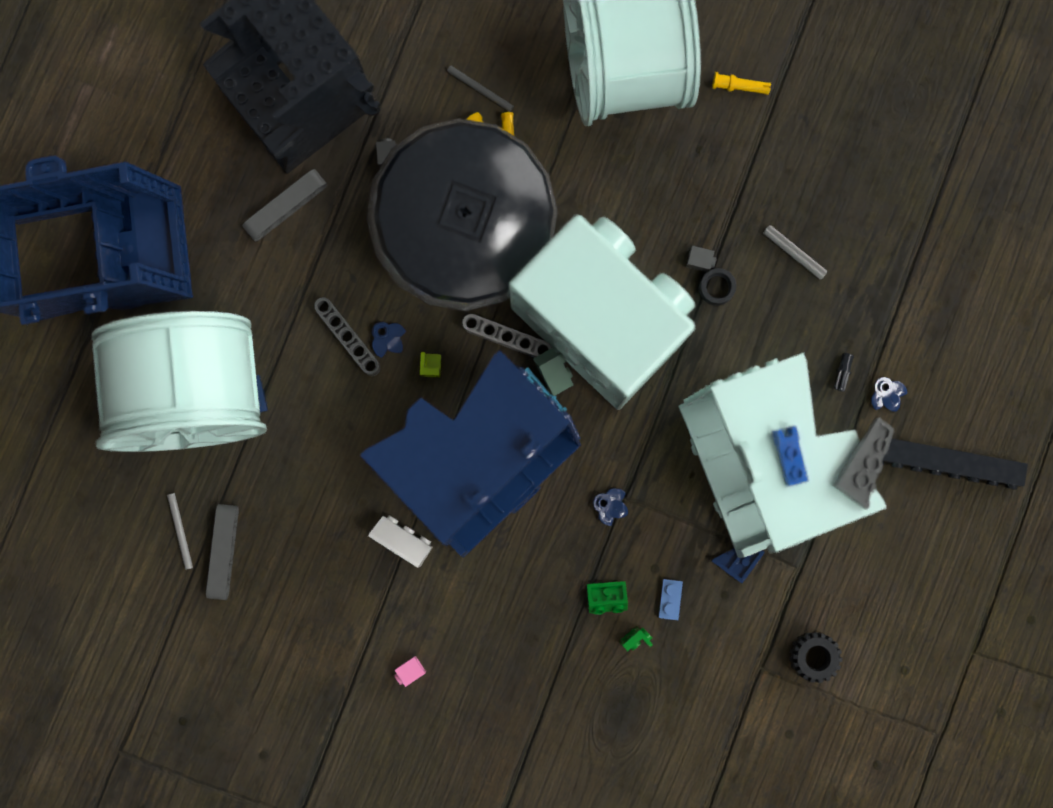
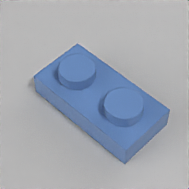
[658,579,683,620]

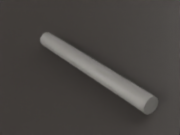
[167,493,193,570]

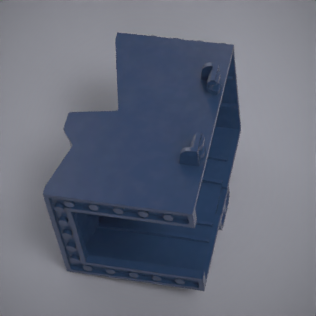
[0,156,193,325]
[361,351,581,558]

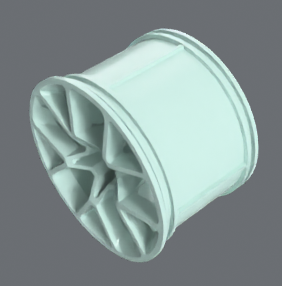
[563,0,700,126]
[92,312,267,452]

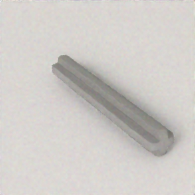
[764,225,827,279]

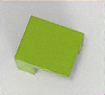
[420,352,441,377]

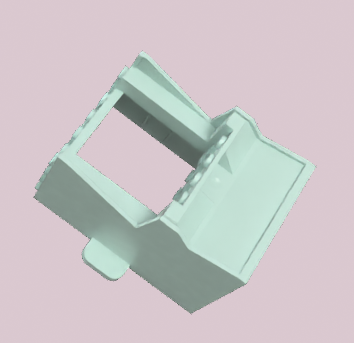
[679,353,886,558]

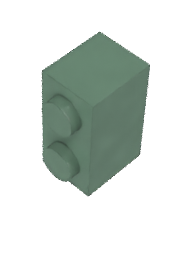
[533,348,573,396]

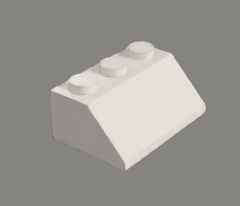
[368,515,433,568]

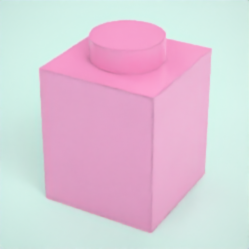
[394,656,426,687]

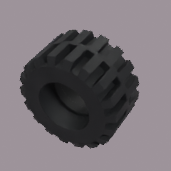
[789,632,842,683]

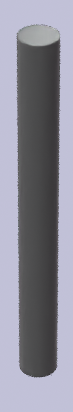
[447,66,514,112]

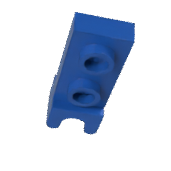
[772,425,809,486]

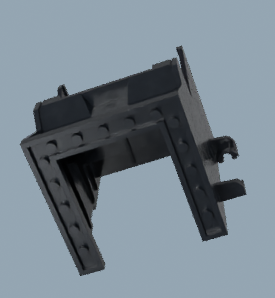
[199,0,381,174]

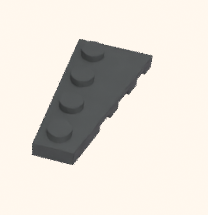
[833,417,894,509]

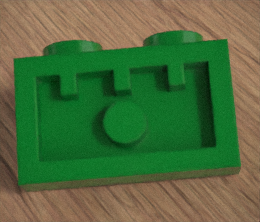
[587,581,628,615]
[619,626,653,651]

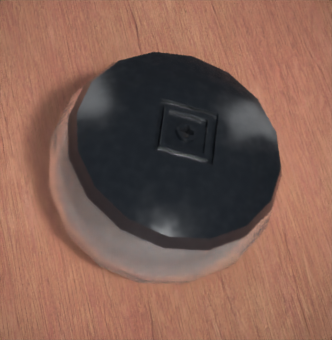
[366,118,558,311]

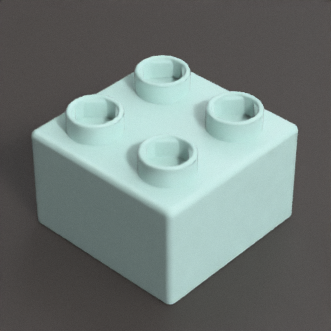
[509,215,695,410]

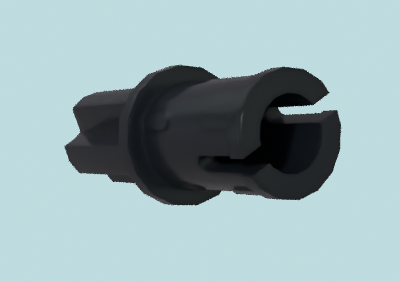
[834,353,854,392]

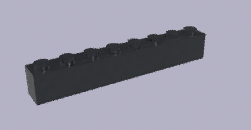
[881,438,1028,490]

